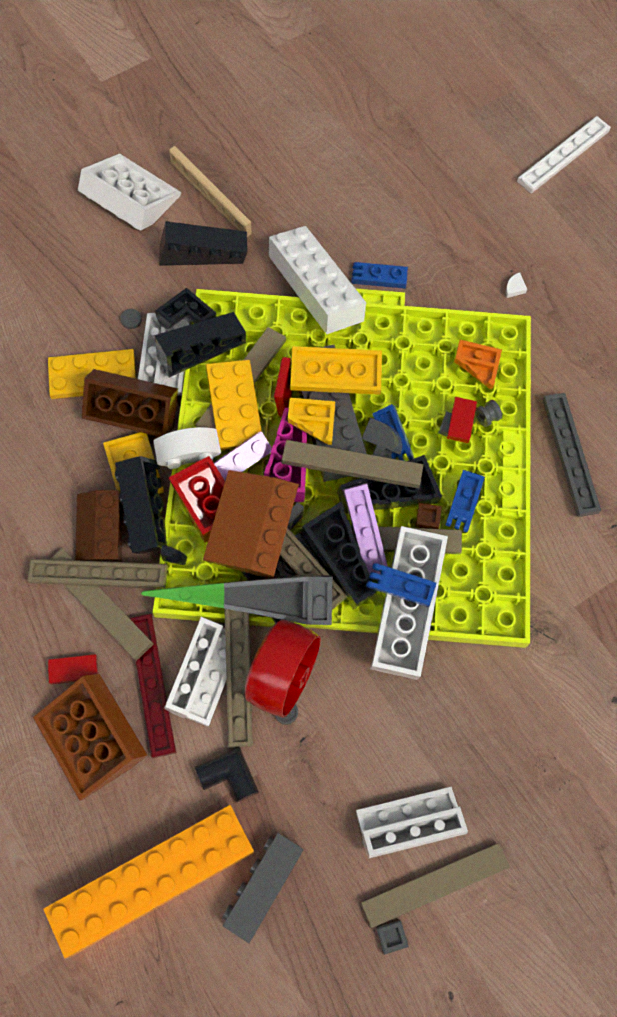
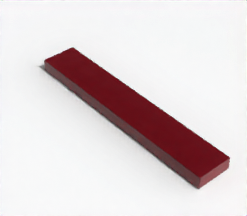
[129,614,177,758]

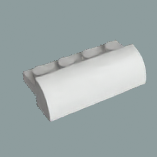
[138,313,192,396]
[164,617,227,726]
[356,787,468,859]

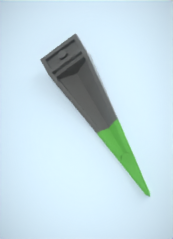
[141,574,333,625]

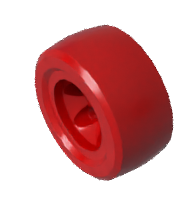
[244,619,321,717]

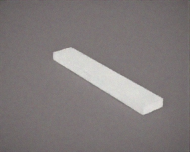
[517,116,611,194]

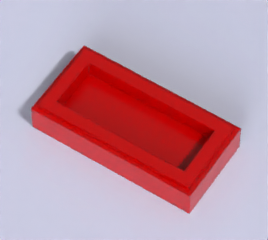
[447,397,477,443]
[48,654,98,685]

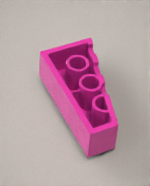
[264,408,307,502]

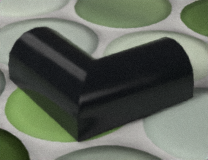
[155,288,217,329]
[195,747,259,803]

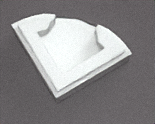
[505,273,527,298]

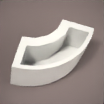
[153,427,221,469]

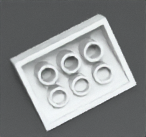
[78,154,181,231]

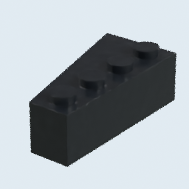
[159,221,247,266]
[154,312,246,378]
[337,455,442,513]
[115,456,167,554]
[301,501,376,610]

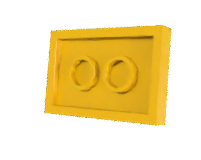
[103,432,164,494]

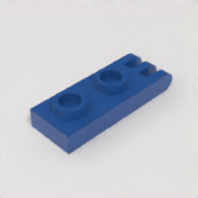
[351,262,408,289]
[372,404,414,461]
[445,470,485,533]
[366,563,437,607]

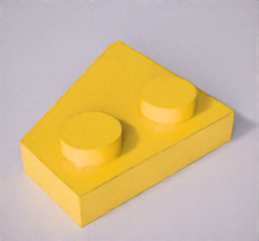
[288,398,335,445]

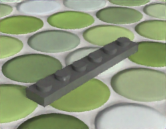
[543,393,601,517]

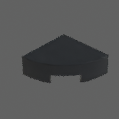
[160,545,187,565]

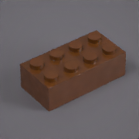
[82,369,178,437]

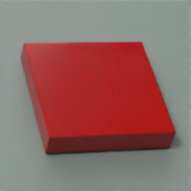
[274,357,293,418]

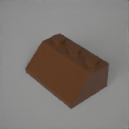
[75,490,123,562]

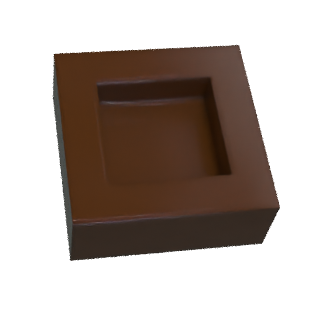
[415,503,442,529]

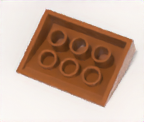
[203,470,299,578]
[33,674,148,801]

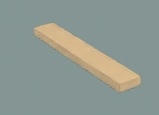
[169,146,252,237]

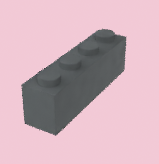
[222,833,304,943]

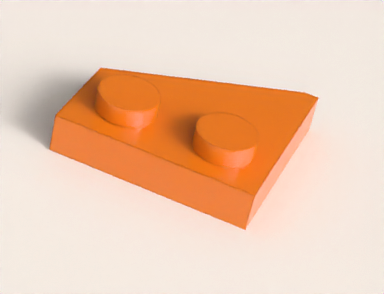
[454,340,502,389]

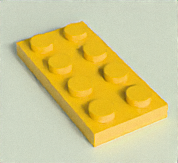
[290,346,382,395]
[48,349,136,399]
[206,360,262,450]

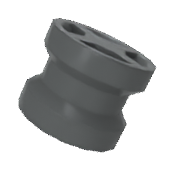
[475,400,502,427]

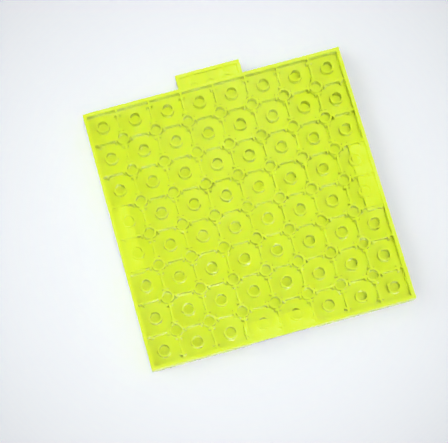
[153,288,531,648]

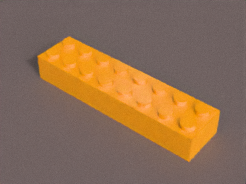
[43,805,254,959]

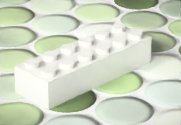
[269,226,366,334]
[370,526,448,680]

